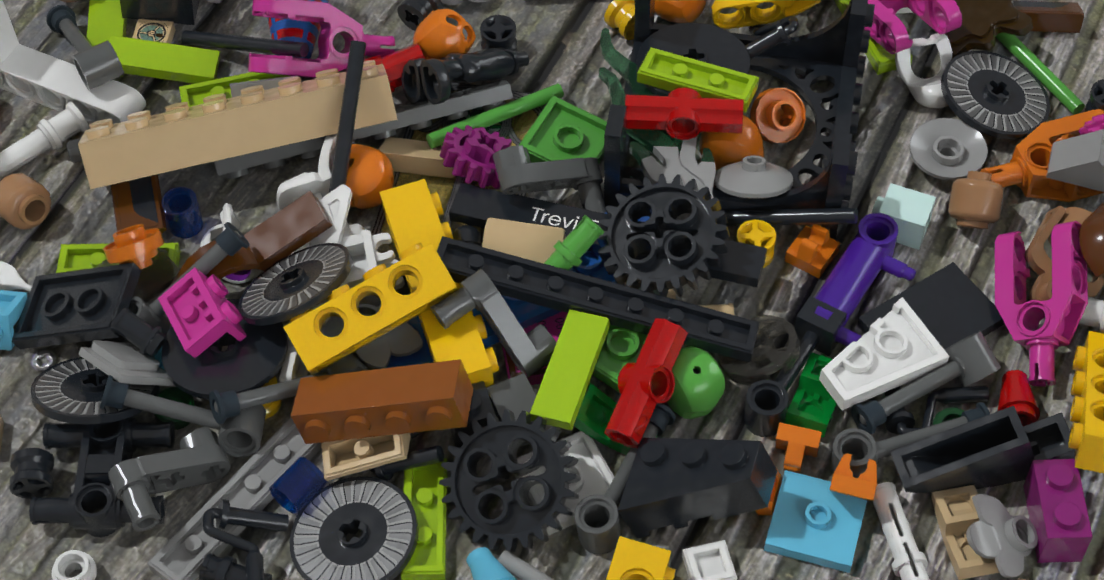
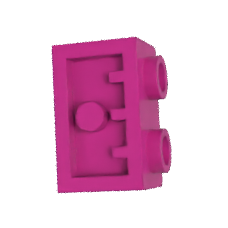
[158,267,247,358]

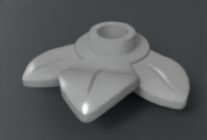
[356,304,423,369]
[966,494,1038,578]

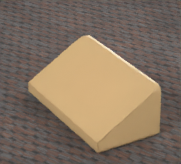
[379,137,455,179]
[482,218,566,264]
[321,433,411,481]

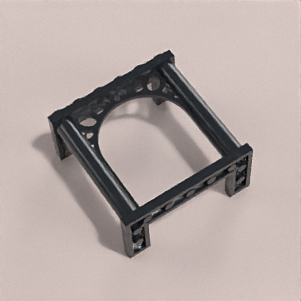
[604,0,875,239]

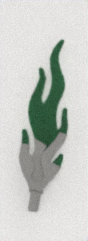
[598,28,716,199]

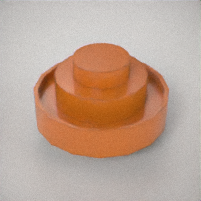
[750,88,806,143]
[103,224,164,270]

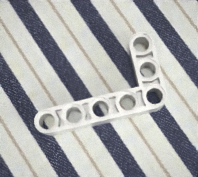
[0,0,146,124]

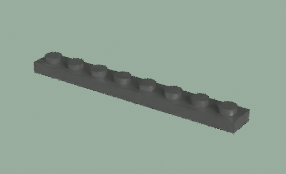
[214,79,513,179]

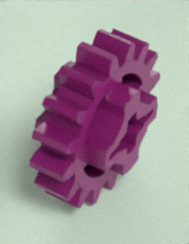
[440,125,512,190]

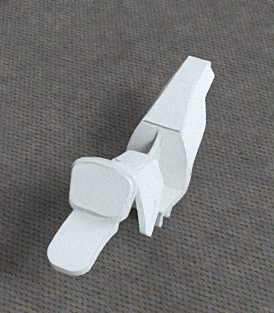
[276,134,405,383]

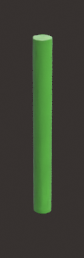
[996,33,1085,115]
[426,83,564,149]

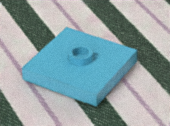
[764,470,867,573]

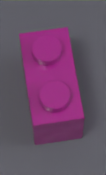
[1023,459,1093,563]

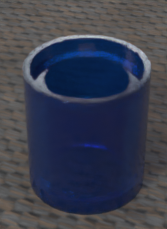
[162,187,204,238]
[269,457,327,514]

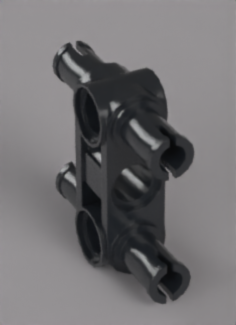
[29,417,175,537]

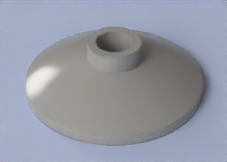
[910,118,988,181]
[714,155,793,198]

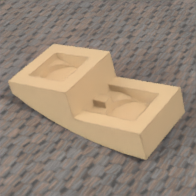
[932,485,1000,580]

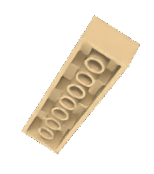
[78,60,398,189]

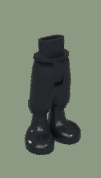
[401,48,529,105]

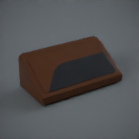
[1014,0,1084,33]
[110,174,167,234]

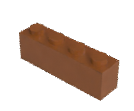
[291,359,474,444]

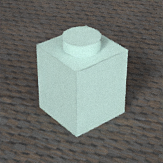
[872,183,936,250]

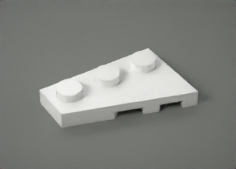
[819,297,950,410]

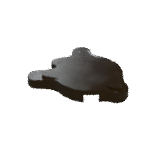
[946,0,1033,59]

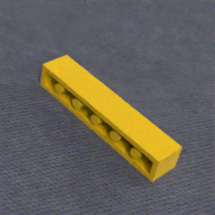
[379,179,499,387]

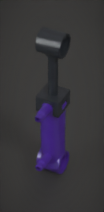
[744,213,916,437]

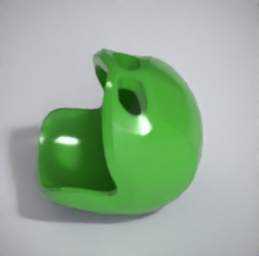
[667,346,725,419]

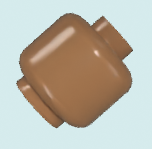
[948,171,1004,229]
[0,173,51,230]

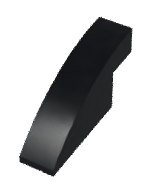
[890,406,1075,493]

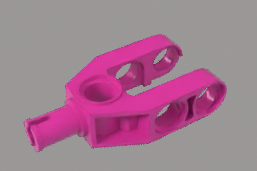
[248,0,395,78]
[864,0,962,54]
[995,221,1088,387]

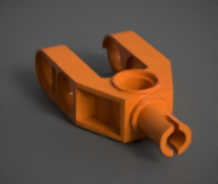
[980,109,1104,202]

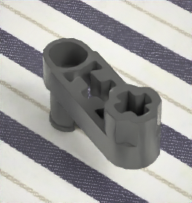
[493,145,606,213]
[430,269,556,378]
[108,427,231,531]

